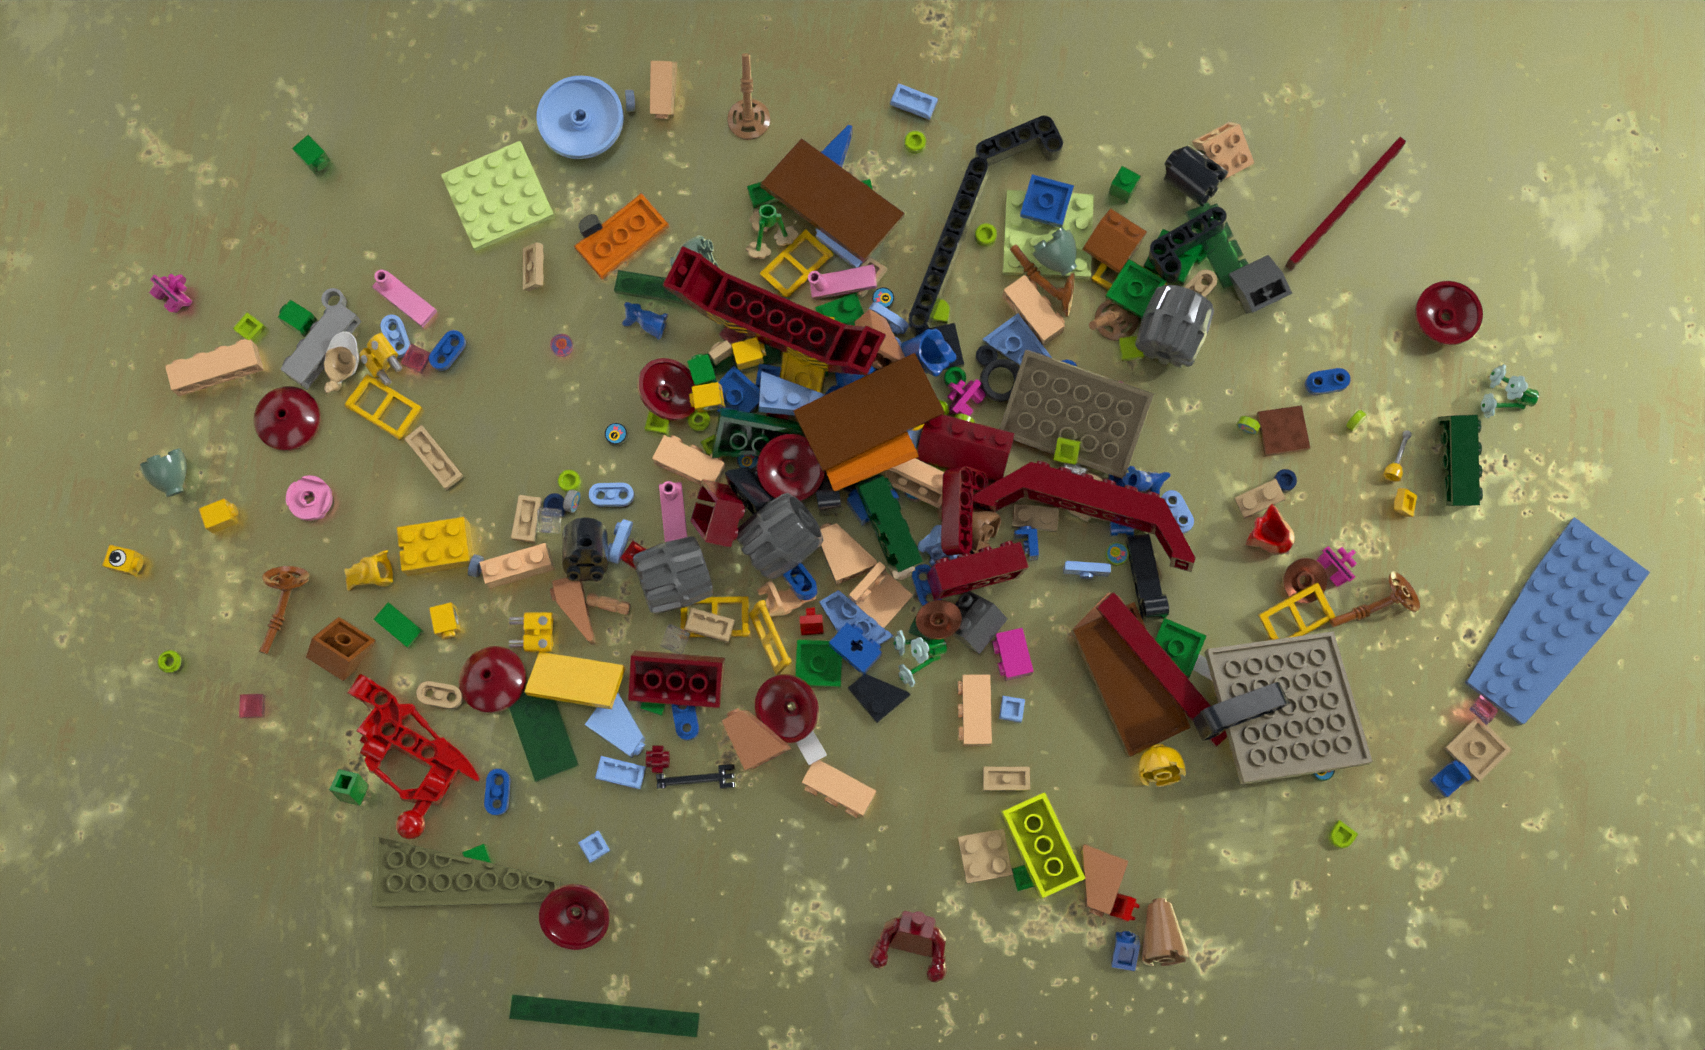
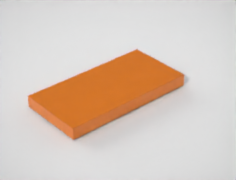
[574,193,669,280]
[826,432,919,491]

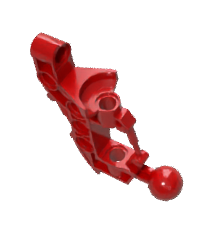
[346,674,480,839]

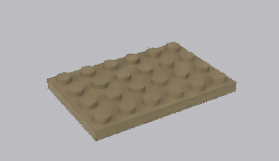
[999,350,1154,479]

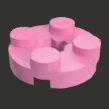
[286,475,333,521]

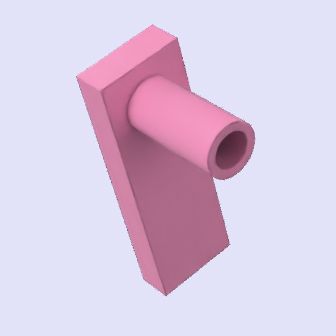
[808,265,877,300]
[372,270,437,328]
[659,481,688,542]

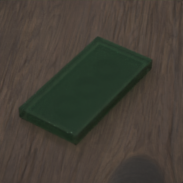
[509,688,580,783]

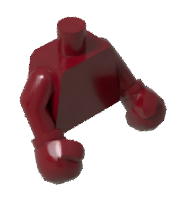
[869,911,947,983]

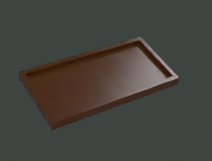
[761,138,905,263]
[793,353,945,472]
[1071,602,1191,757]

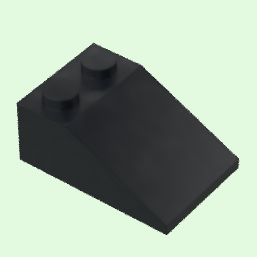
[725,467,776,515]

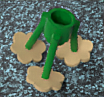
[746,204,798,259]

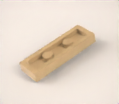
[404,425,464,490]

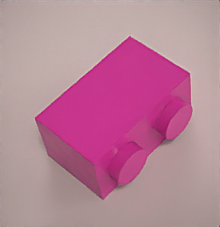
[992,628,1034,681]

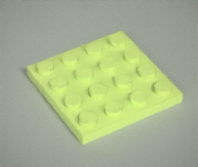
[441,141,555,251]
[1003,190,1094,279]

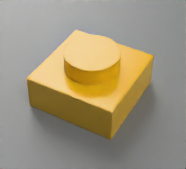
[1394,488,1417,517]

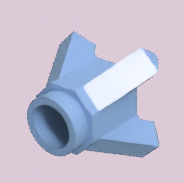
[917,525,957,566]

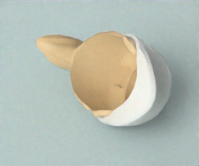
[324,332,359,393]

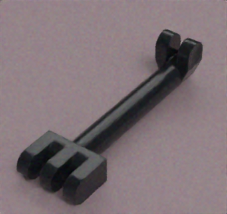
[656,764,736,789]

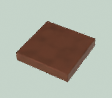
[1257,405,1310,456]

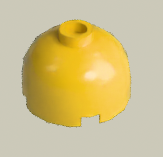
[1138,744,1186,786]

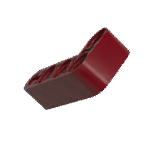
[941,466,988,556]

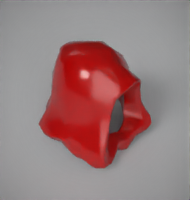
[1245,504,1295,555]

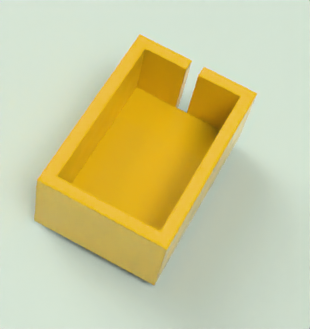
[397,517,473,576]

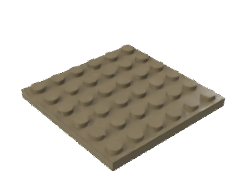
[1204,631,1373,785]

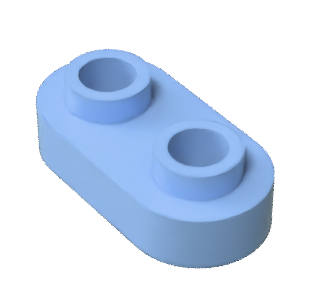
[868,302,909,335]
[380,315,411,358]
[589,483,634,507]
[1161,490,1194,534]
[608,519,633,564]

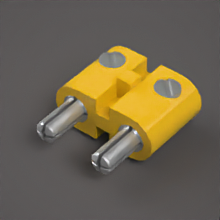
[359,333,402,386]
[509,612,554,652]

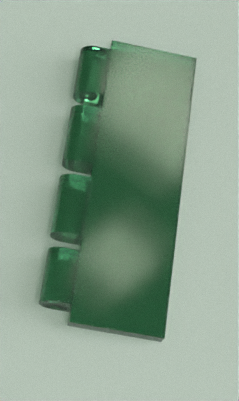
[1185,203,1249,289]

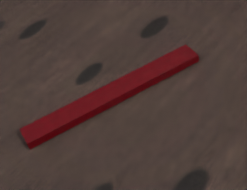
[1285,136,1406,271]
[1095,592,1227,747]

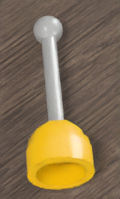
[1383,430,1412,482]

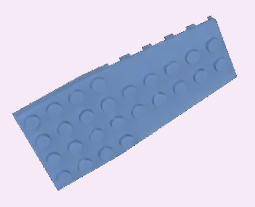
[1465,517,1650,725]

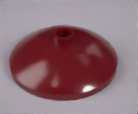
[1415,281,1483,345]
[637,358,696,421]
[253,386,321,451]
[757,434,825,501]
[459,646,526,713]
[755,674,819,743]
[539,884,610,950]

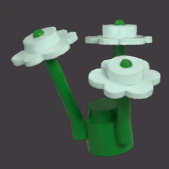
[1481,364,1539,418]
[893,630,947,687]

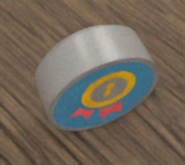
[563,489,581,513]

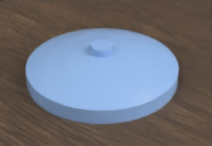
[536,75,624,159]

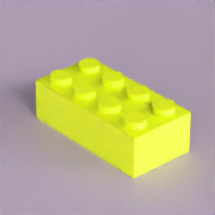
[1001,792,1086,899]

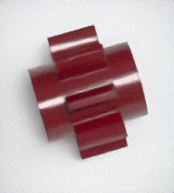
[646,745,670,773]

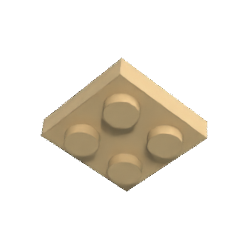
[1444,716,1512,782]
[958,829,1013,884]

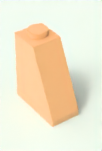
[650,61,677,119]
[820,523,877,585]

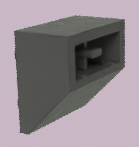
[1228,255,1293,314]
[939,591,1008,654]

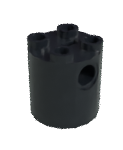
[1164,144,1229,207]
[562,517,608,581]

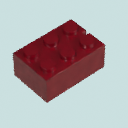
[690,479,745,547]

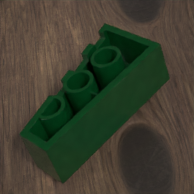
[712,407,806,458]
[1438,415,1483,506]
[855,474,923,573]

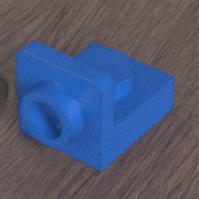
[1013,526,1039,560]
[1430,760,1472,798]
[1111,931,1140,971]

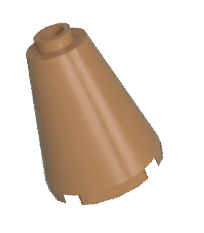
[936,504,1001,553]
[1141,898,1190,966]

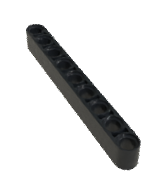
[908,157,989,336]

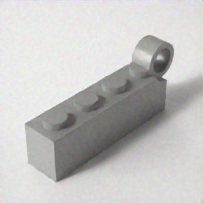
[281,288,362,390]

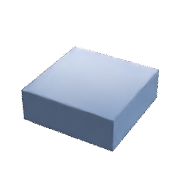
[999,696,1025,723]
[578,831,610,863]

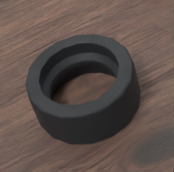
[979,359,1019,402]

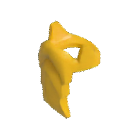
[344,550,393,591]

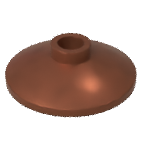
[1283,558,1328,603]
[916,600,962,639]

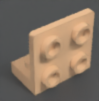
[1192,122,1254,179]
[849,561,912,628]

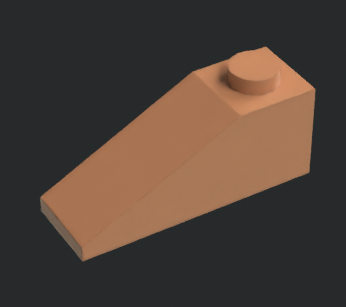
[550,578,596,645]

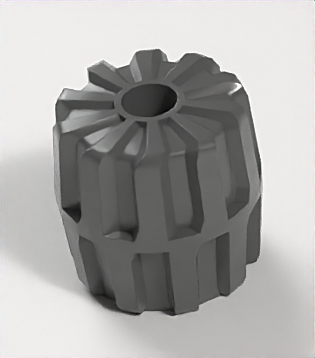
[1136,285,1214,368]
[737,493,824,579]
[633,536,713,614]

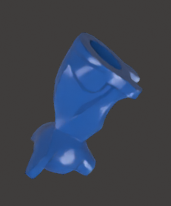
[622,302,668,340]
[1122,466,1171,495]

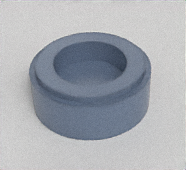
[625,90,635,112]
[468,554,484,578]

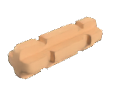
[586,593,631,615]

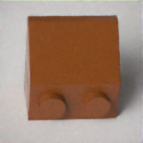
[1082,208,1147,273]
[306,617,376,681]

